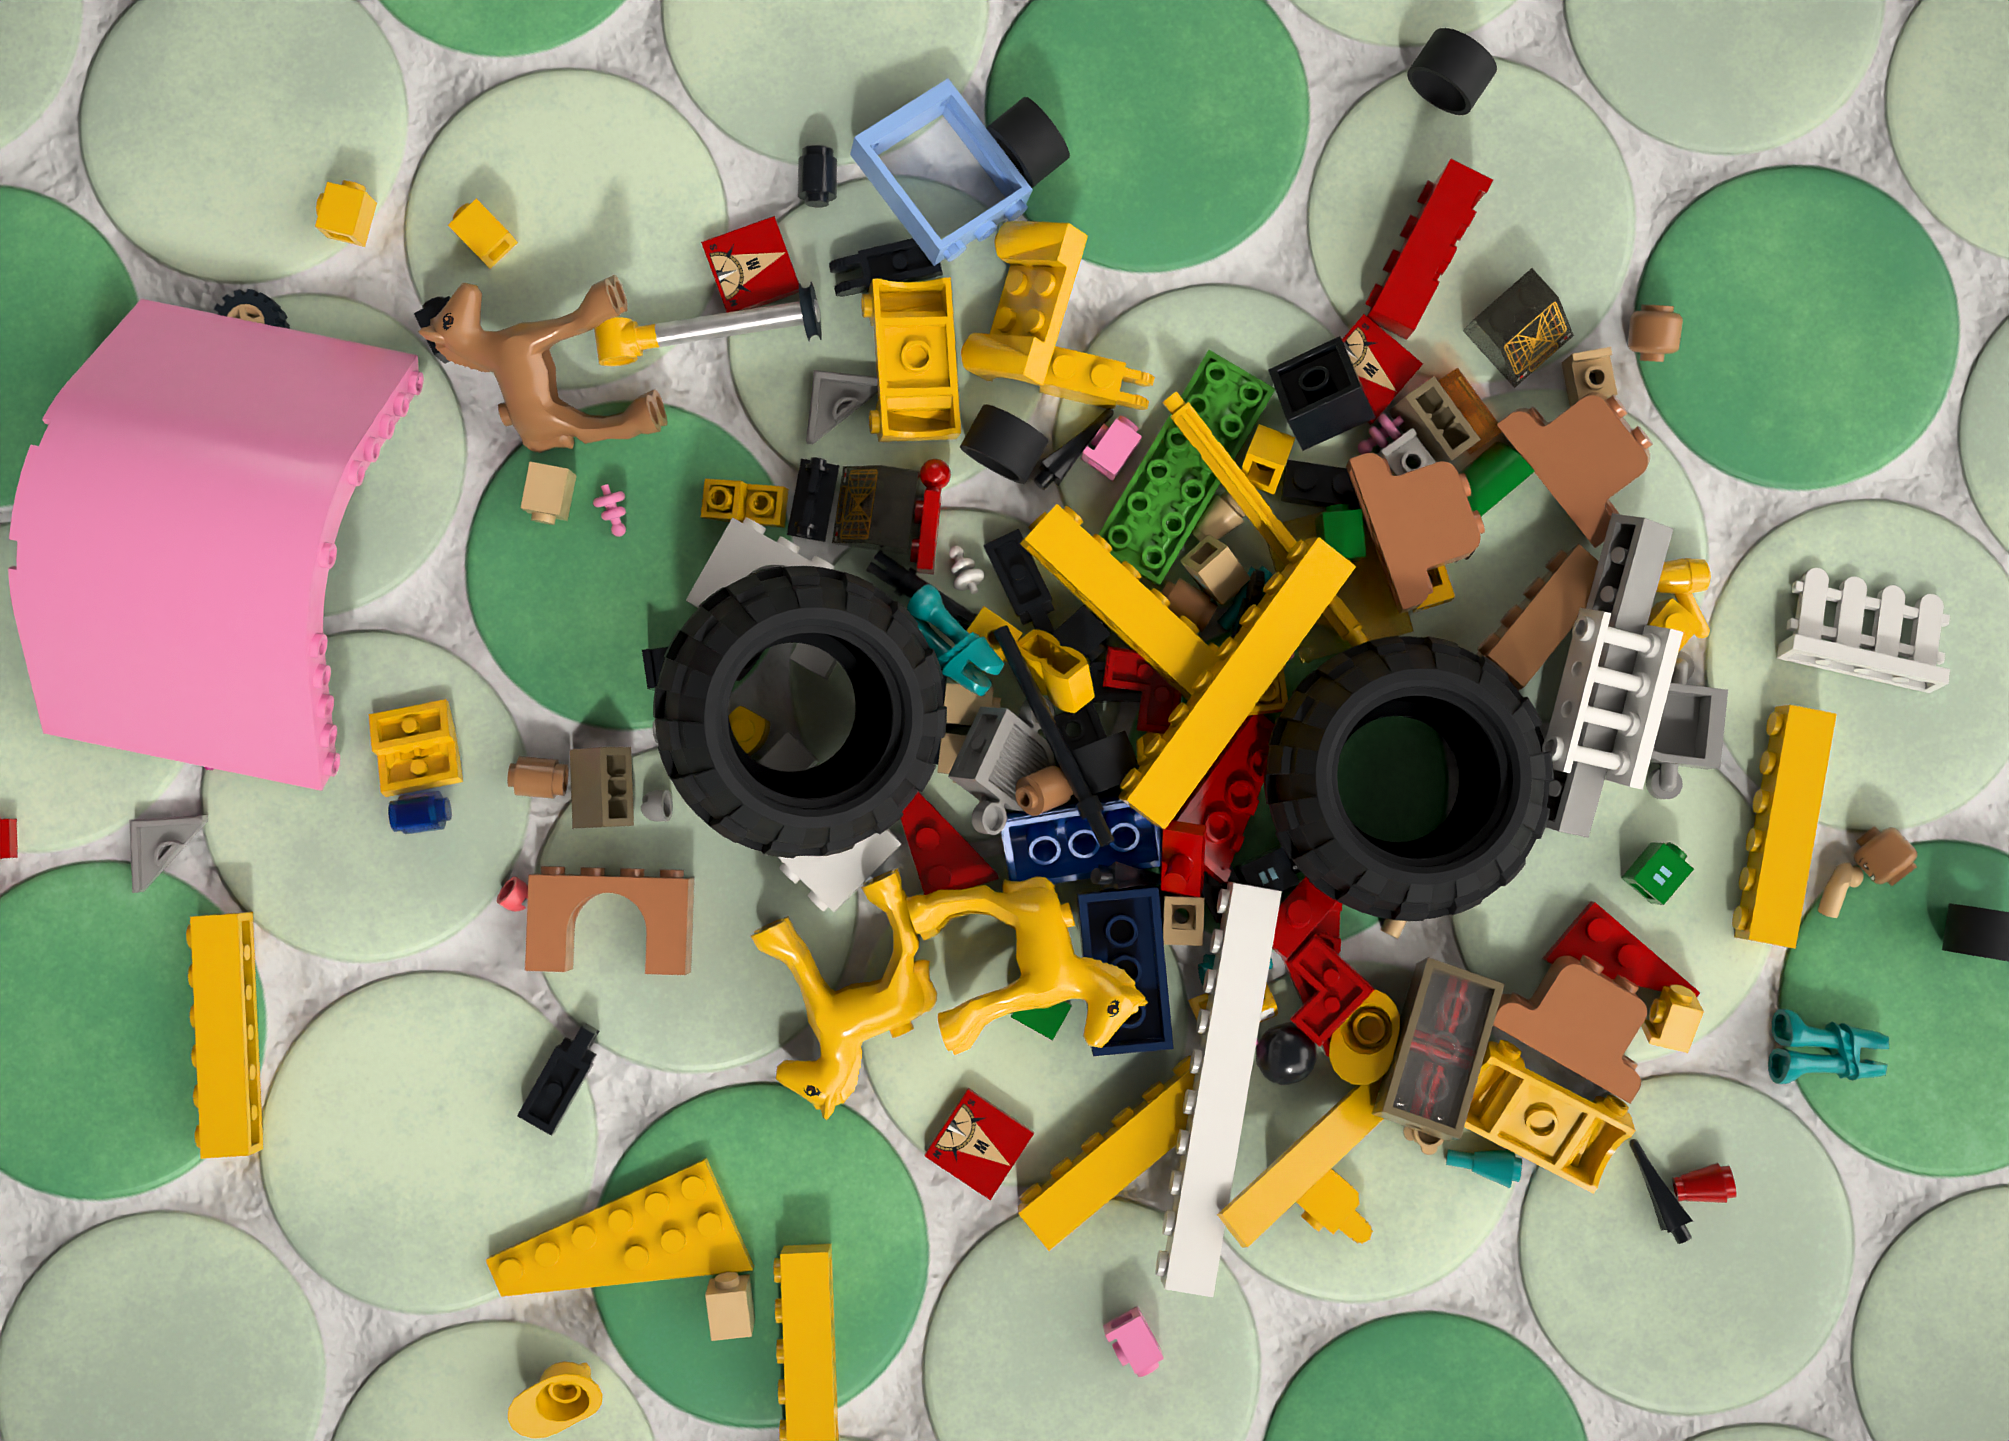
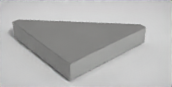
[806,370,878,444]
[129,815,208,893]

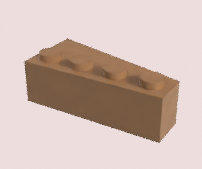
[1476,544,1599,691]

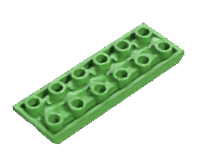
[1098,350,1275,586]

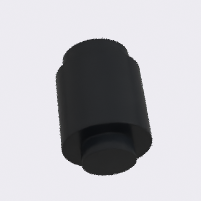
[798,145,837,208]

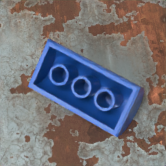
[1001,794,1163,884]

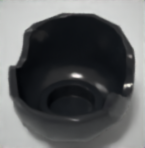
[1256,1022,1318,1085]

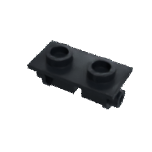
[787,457,840,542]

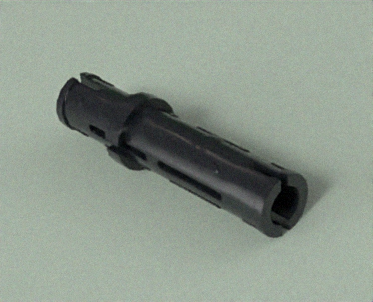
[866,550,978,631]

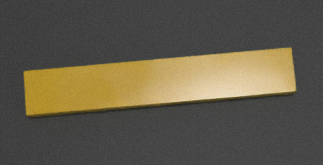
[1217,1076,1384,1248]

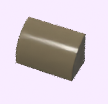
[1388,376,1481,463]
[570,747,634,829]

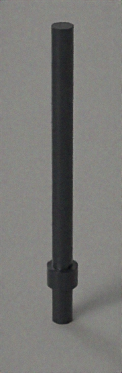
[993,625,1115,847]

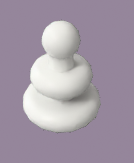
[949,546,984,594]

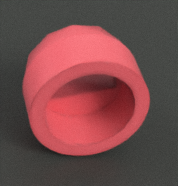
[497,876,528,912]

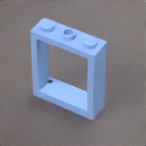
[850,78,1033,266]

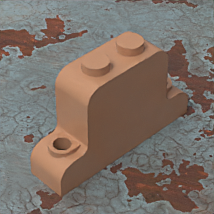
[1497,392,1653,548]
[1346,453,1485,614]
[1493,955,1647,1104]

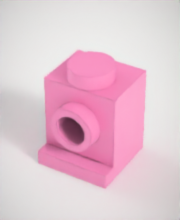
[1081,415,1142,481]
[1103,1306,1164,1377]

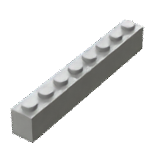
[1546,513,1673,838]

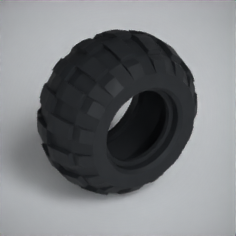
[653,566,947,858]
[1264,635,1554,921]

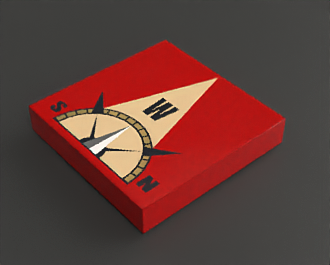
[701,216,799,313]
[1342,314,1423,425]
[924,1088,1034,1200]

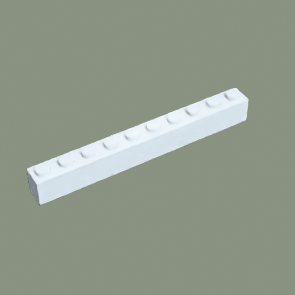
[1155,881,1282,1297]

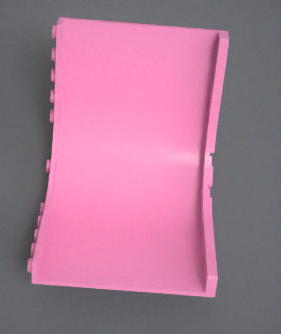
[8,299,424,791]

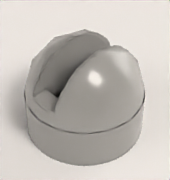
[641,790,673,822]

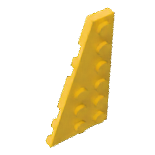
[486,1158,754,1297]

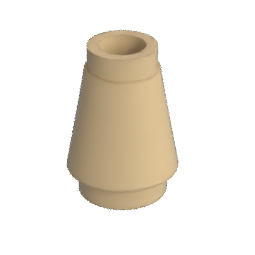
[1191,490,1245,542]

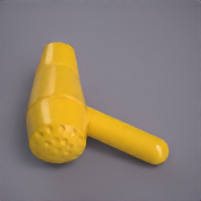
[1656,558,1711,639]

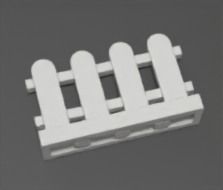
[1777,568,1950,693]

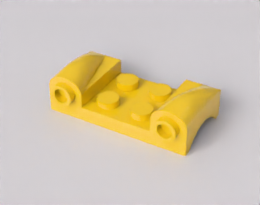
[961,221,1088,386]
[861,277,961,442]
[1455,1040,1636,1194]

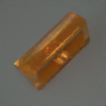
[1438,368,1502,455]

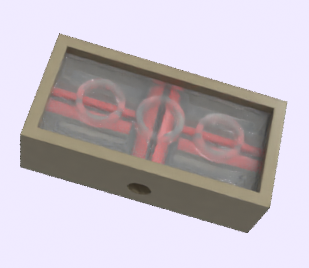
[1372,957,1505,1141]

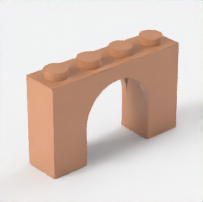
[525,866,694,975]

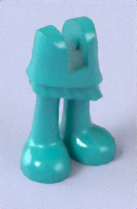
[907,584,1004,696]
[1768,1009,1889,1084]

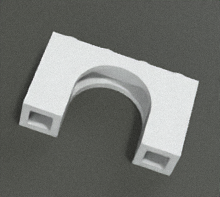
[686,517,837,680]
[758,732,903,912]

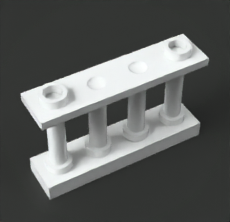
[1542,608,1683,790]

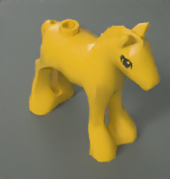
[750,868,937,1120]
[906,876,1148,1055]

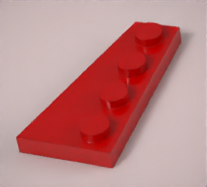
[1162,714,1274,883]

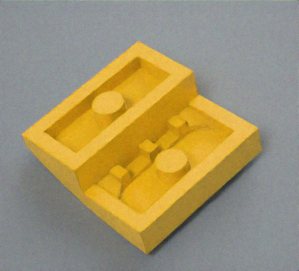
[368,699,463,797]

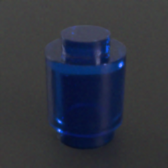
[388,791,452,835]

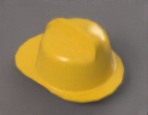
[1329,989,1400,1085]
[508,1361,603,1438]

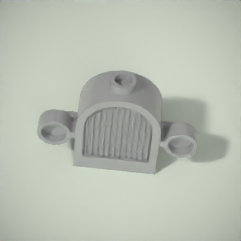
[1646,651,1728,799]
[948,698,1055,835]

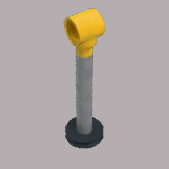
[594,282,822,366]

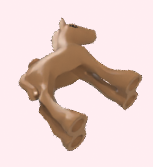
[418,275,668,453]

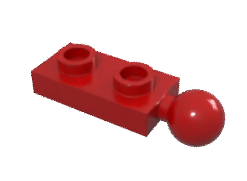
[910,459,951,575]

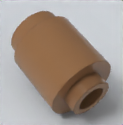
[1161,578,1218,632]
[507,756,569,799]
[1015,766,1074,816]

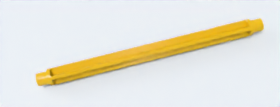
[1162,391,1369,647]

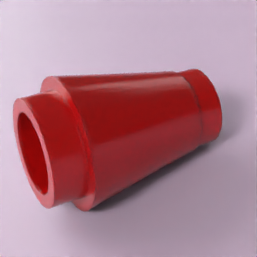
[1672,1163,1737,1203]

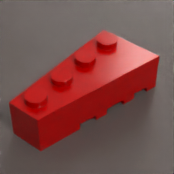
[1365,159,1493,340]

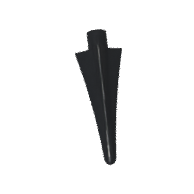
[1033,408,1114,490]
[1091,861,1161,892]
[1629,1139,1693,1244]

